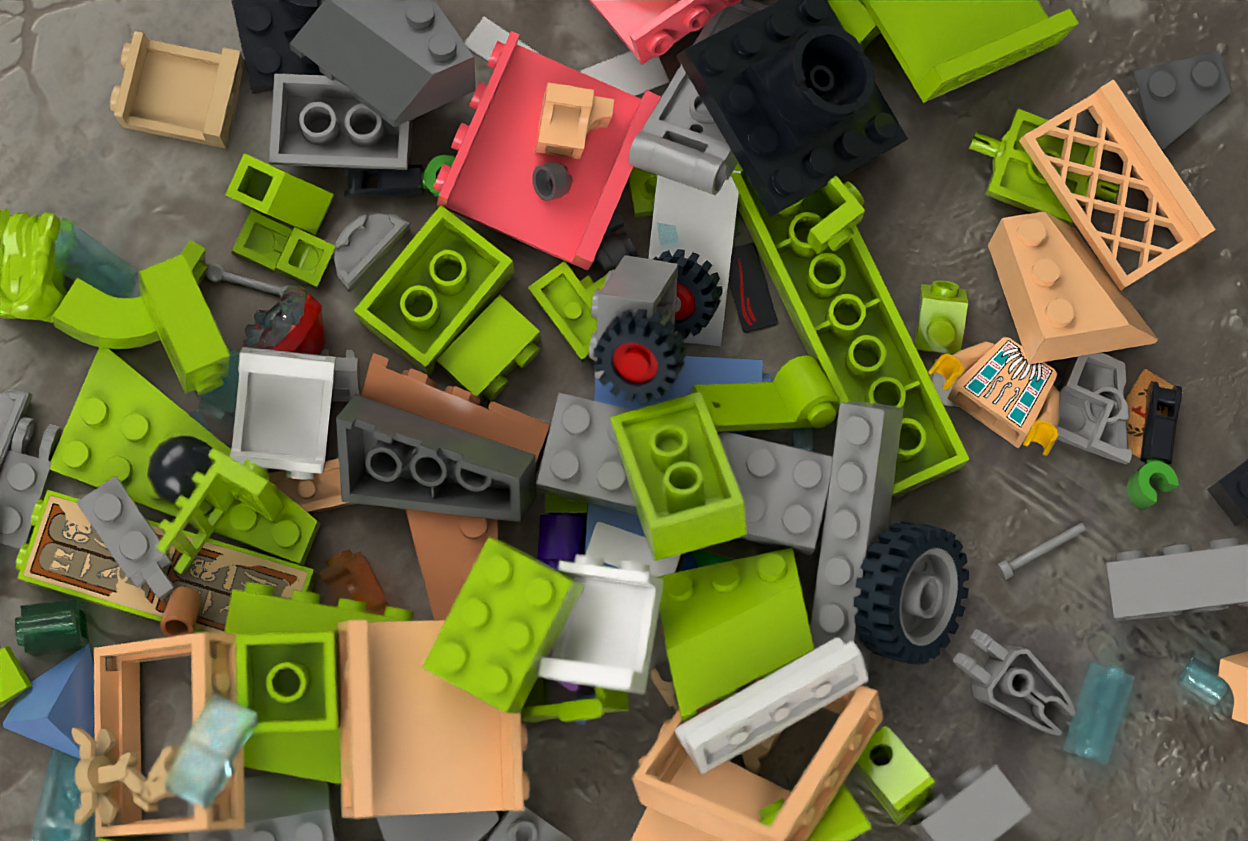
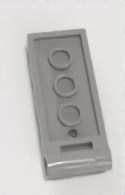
[629,0,768,195]

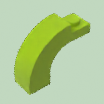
[53,240,209,349]

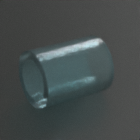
[1177,657,1229,707]

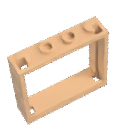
[94,632,245,837]
[632,678,883,841]

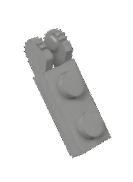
[0,416,61,550]

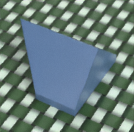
[3,644,95,759]

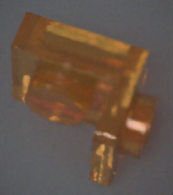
[319,549,390,613]

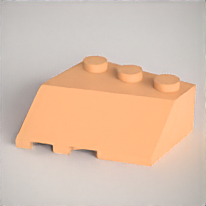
[988,211,1158,365]

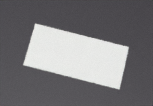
[648,170,741,347]

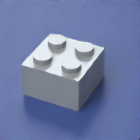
[911,764,1032,841]

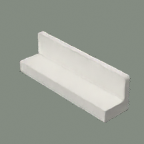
[675,638,869,775]

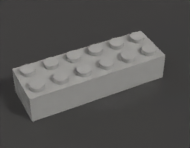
[537,393,833,555]

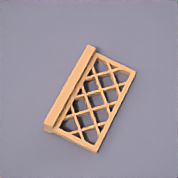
[1019,79,1216,291]

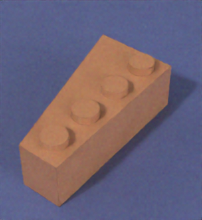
[405,509,500,621]

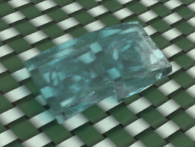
[164,694,258,809]

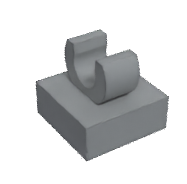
[320,349,361,402]

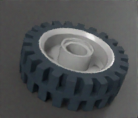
[853,521,969,665]

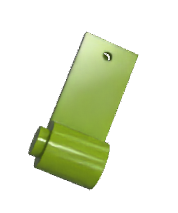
[691,355,841,432]

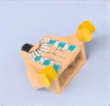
[928,337,1060,456]

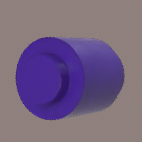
[537,512,586,570]

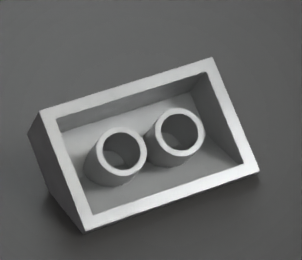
[269,74,414,170]
[188,773,340,841]

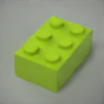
[354,205,515,377]
[422,537,585,713]

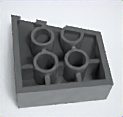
[289,0,476,127]

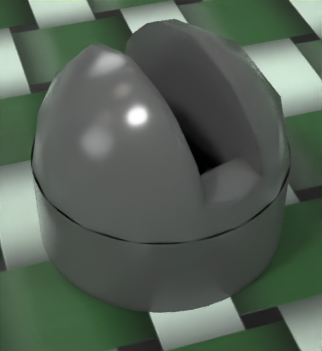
[532,162,573,201]

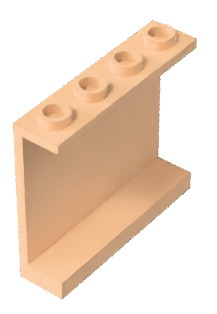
[337,620,529,818]

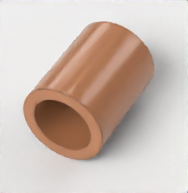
[160,587,203,637]

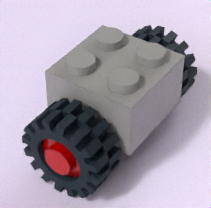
[589,249,722,403]

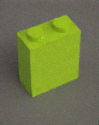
[139,253,230,395]

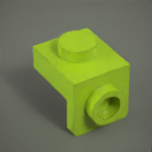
[807,176,865,255]
[914,280,968,354]

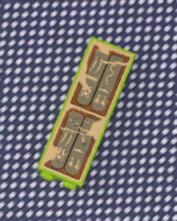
[16,490,318,634]

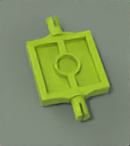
[968,109,1119,225]

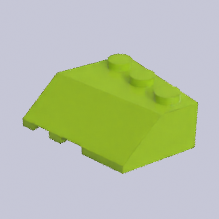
[658,548,815,723]

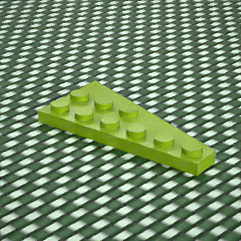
[50,347,320,566]

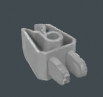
[953,629,1076,736]

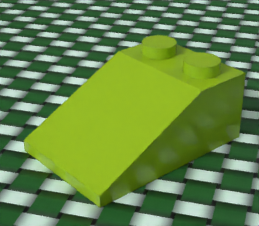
[610,391,747,561]

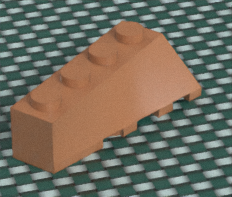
[362,353,551,472]

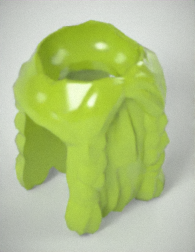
[0,209,73,323]

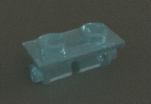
[54,217,138,298]
[1062,662,1135,765]

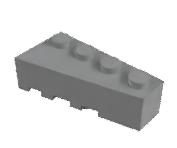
[1106,538,1248,622]

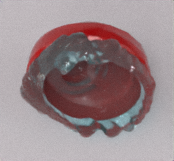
[243,285,325,355]

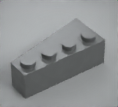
[336,394,537,522]

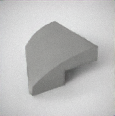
[1057,353,1132,464]

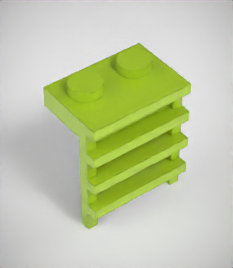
[156,448,284,576]

